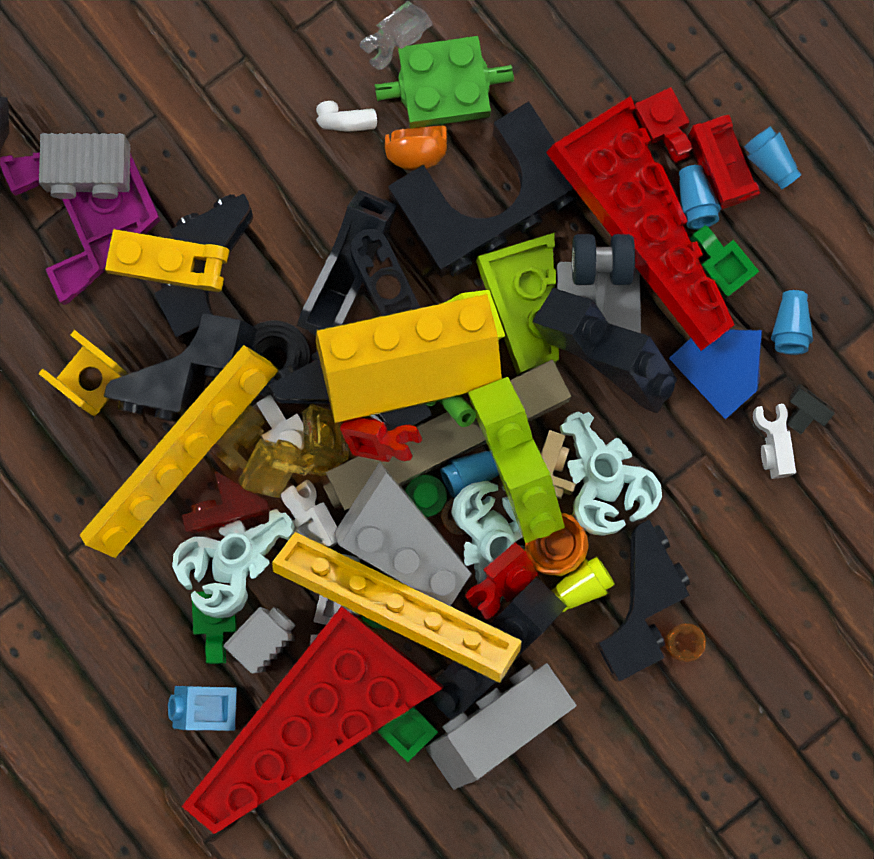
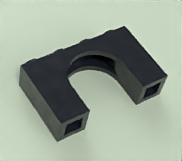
[388,101,578,278]

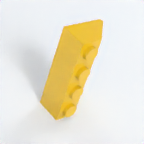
[315,294,502,423]

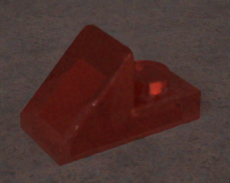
[182,472,272,534]

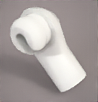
[316,101,377,132]

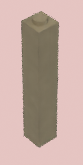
[323,360,572,513]

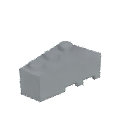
[334,462,471,606]
[424,663,577,790]

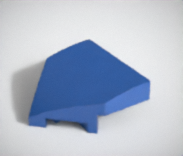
[669,329,762,419]

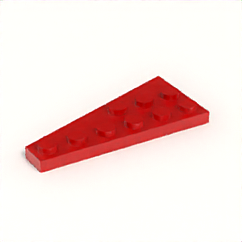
[546,96,735,351]
[181,606,444,834]

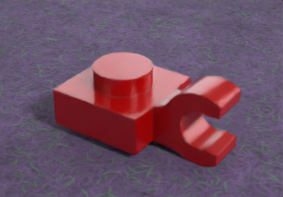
[634,87,693,164]
[340,418,422,462]
[465,542,539,620]

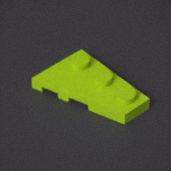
[476,233,559,376]

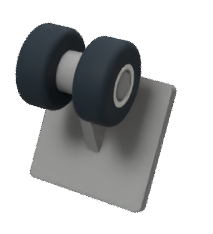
[557,234,641,333]

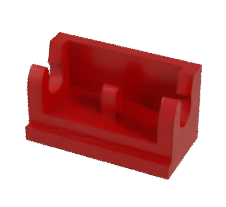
[688,115,760,210]

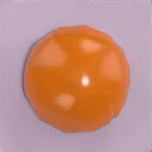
[385,126,447,171]
[525,513,589,576]

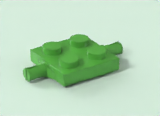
[375,36,514,129]

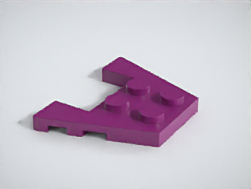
[0,152,161,305]

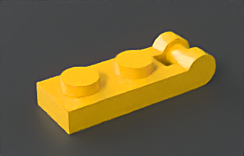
[105,229,229,292]

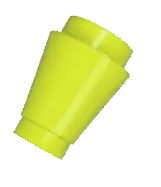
[551,556,615,612]

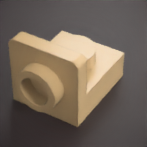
[541,430,576,499]

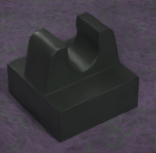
[787,384,835,434]

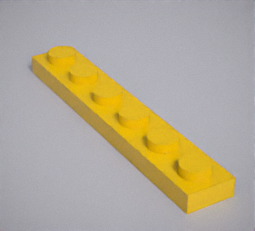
[80,345,278,558]
[272,532,522,683]

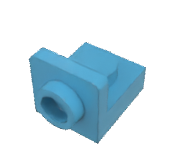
[168,686,237,731]

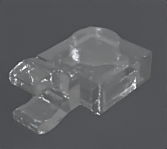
[359,1,433,70]

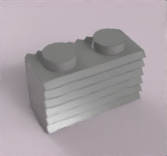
[39,133,131,199]
[223,607,296,673]

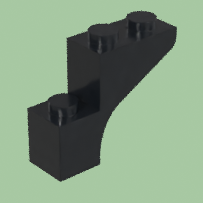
[297,190,398,336]
[154,194,253,344]
[532,288,678,414]
[104,313,257,422]
[269,351,432,431]
[595,520,690,682]
[428,576,567,720]

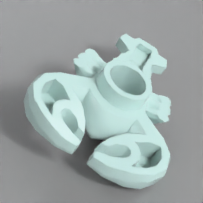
[560,412,662,536]
[451,481,525,606]
[172,509,295,618]

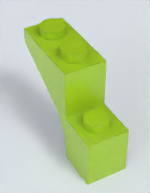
[468,377,565,543]

